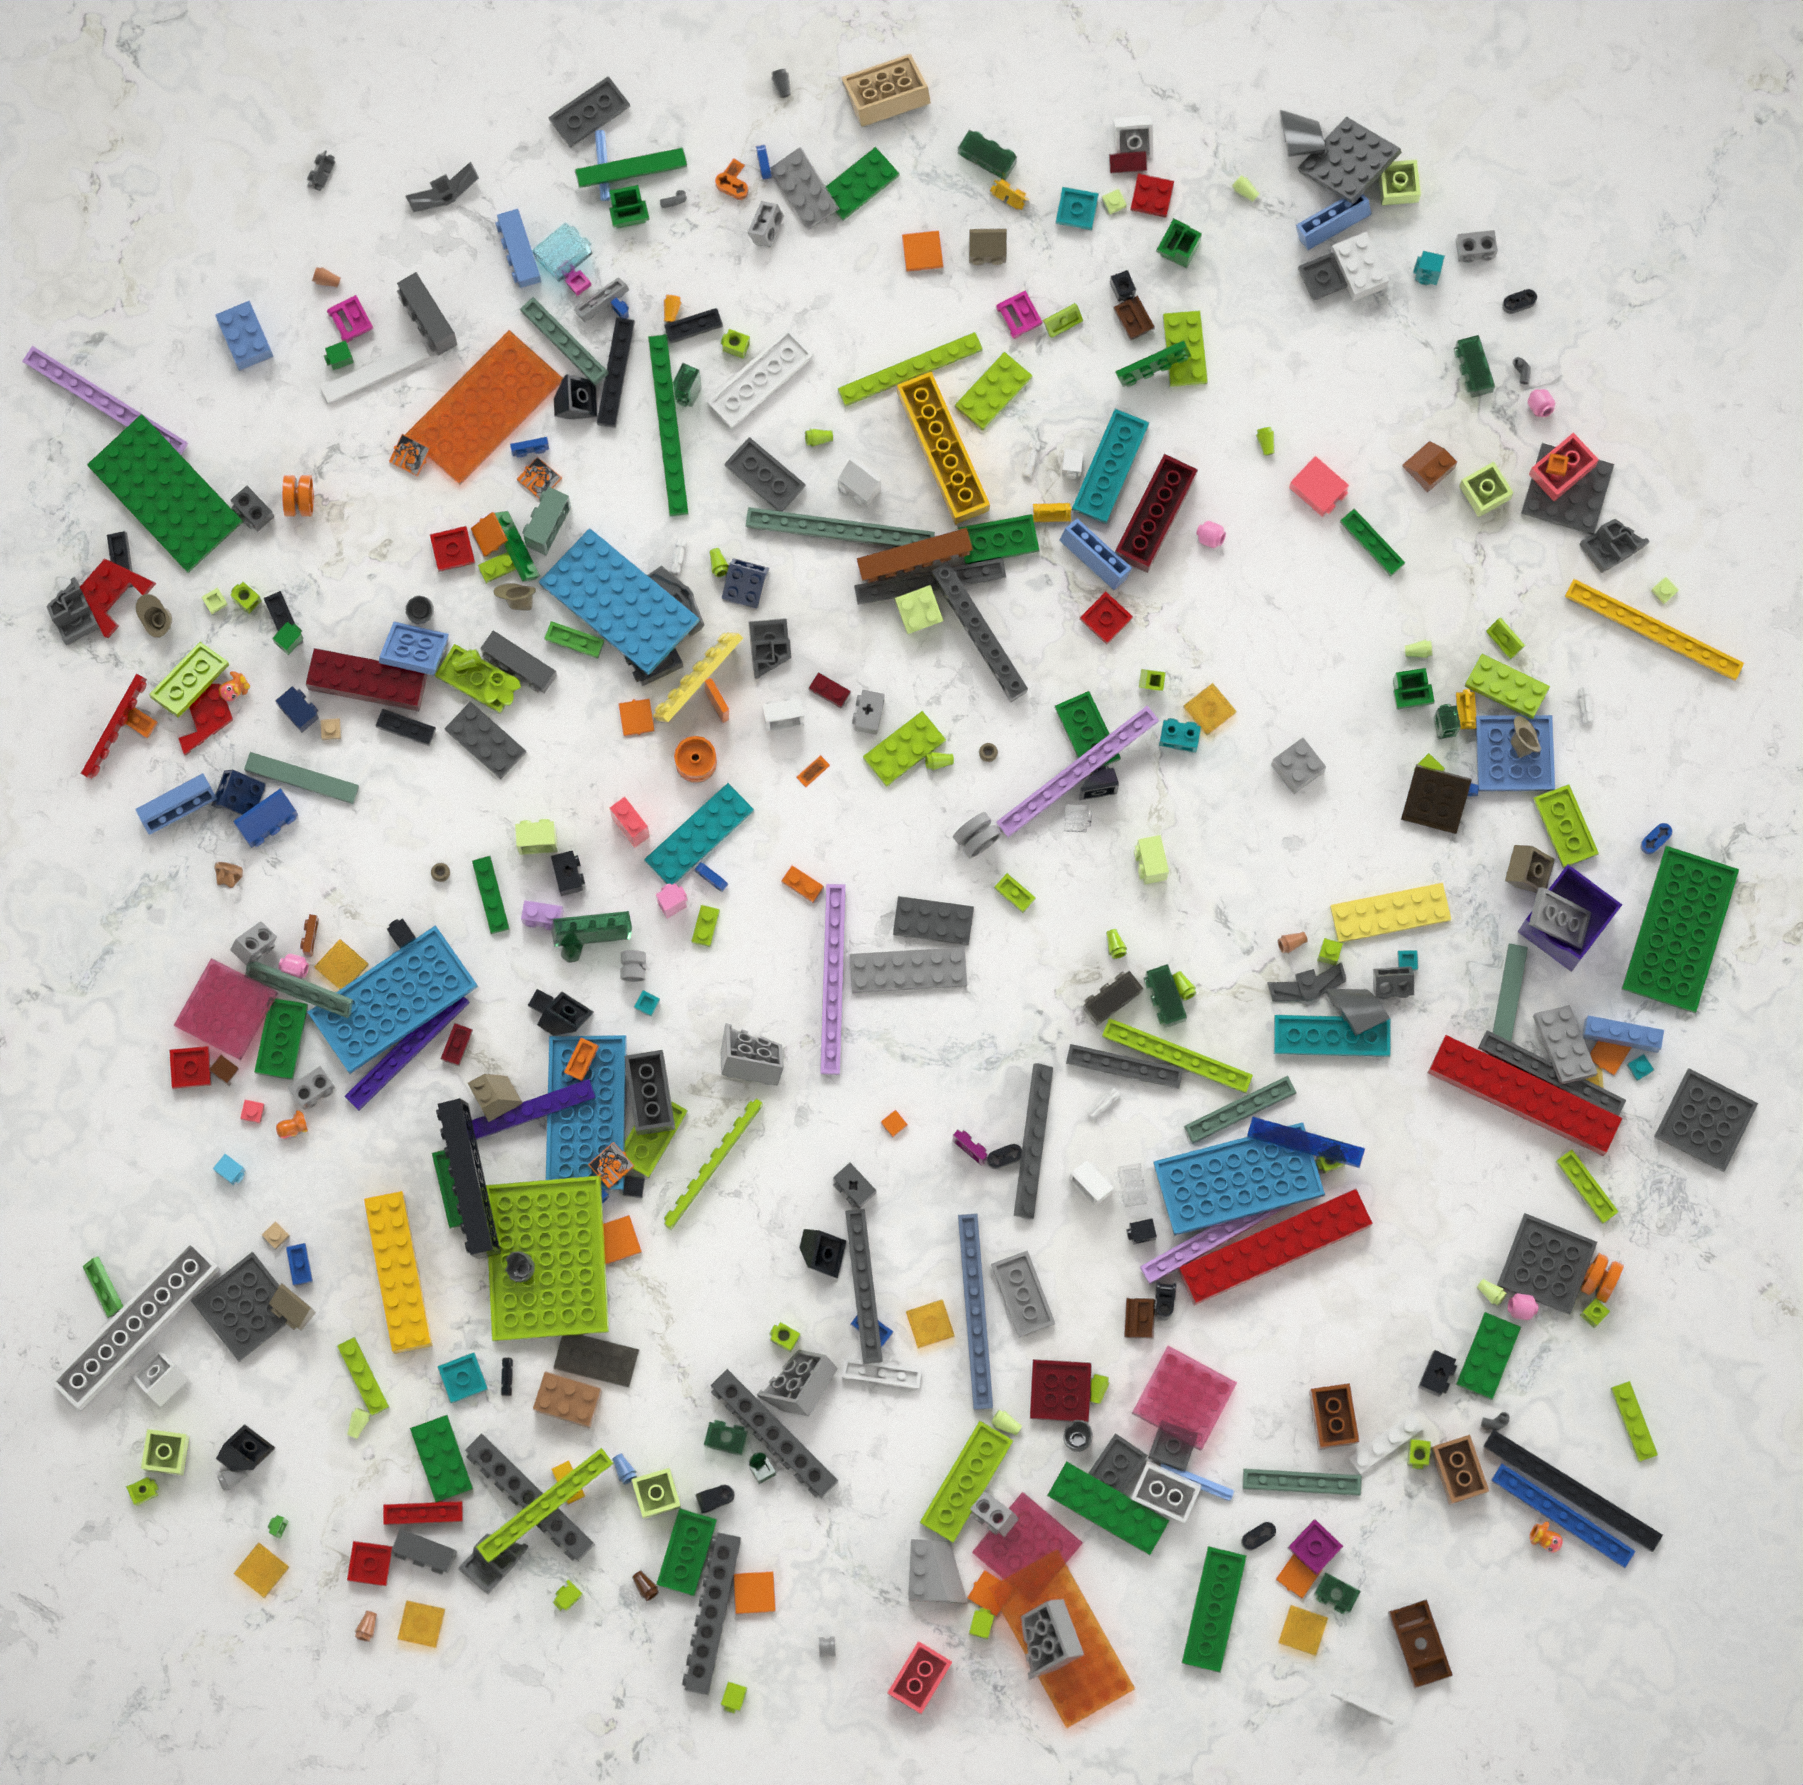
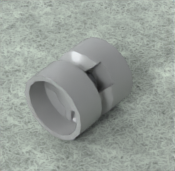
[620,950,646,982]

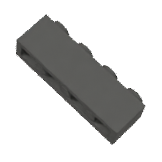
[480,630,557,694]

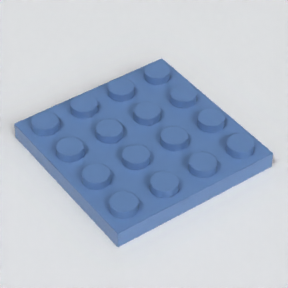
[1476,715,1555,791]

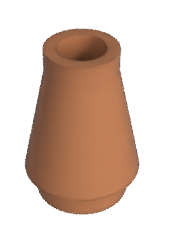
[312,267,341,288]
[1278,932,1308,953]
[355,1611,377,1642]

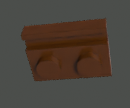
[1113,295,1155,341]
[1124,1298,1156,1339]

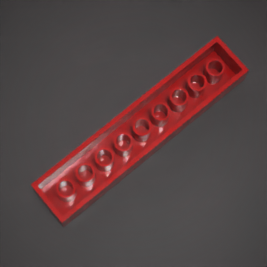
[1427,1035,1622,1156]
[1178,1189,1373,1306]

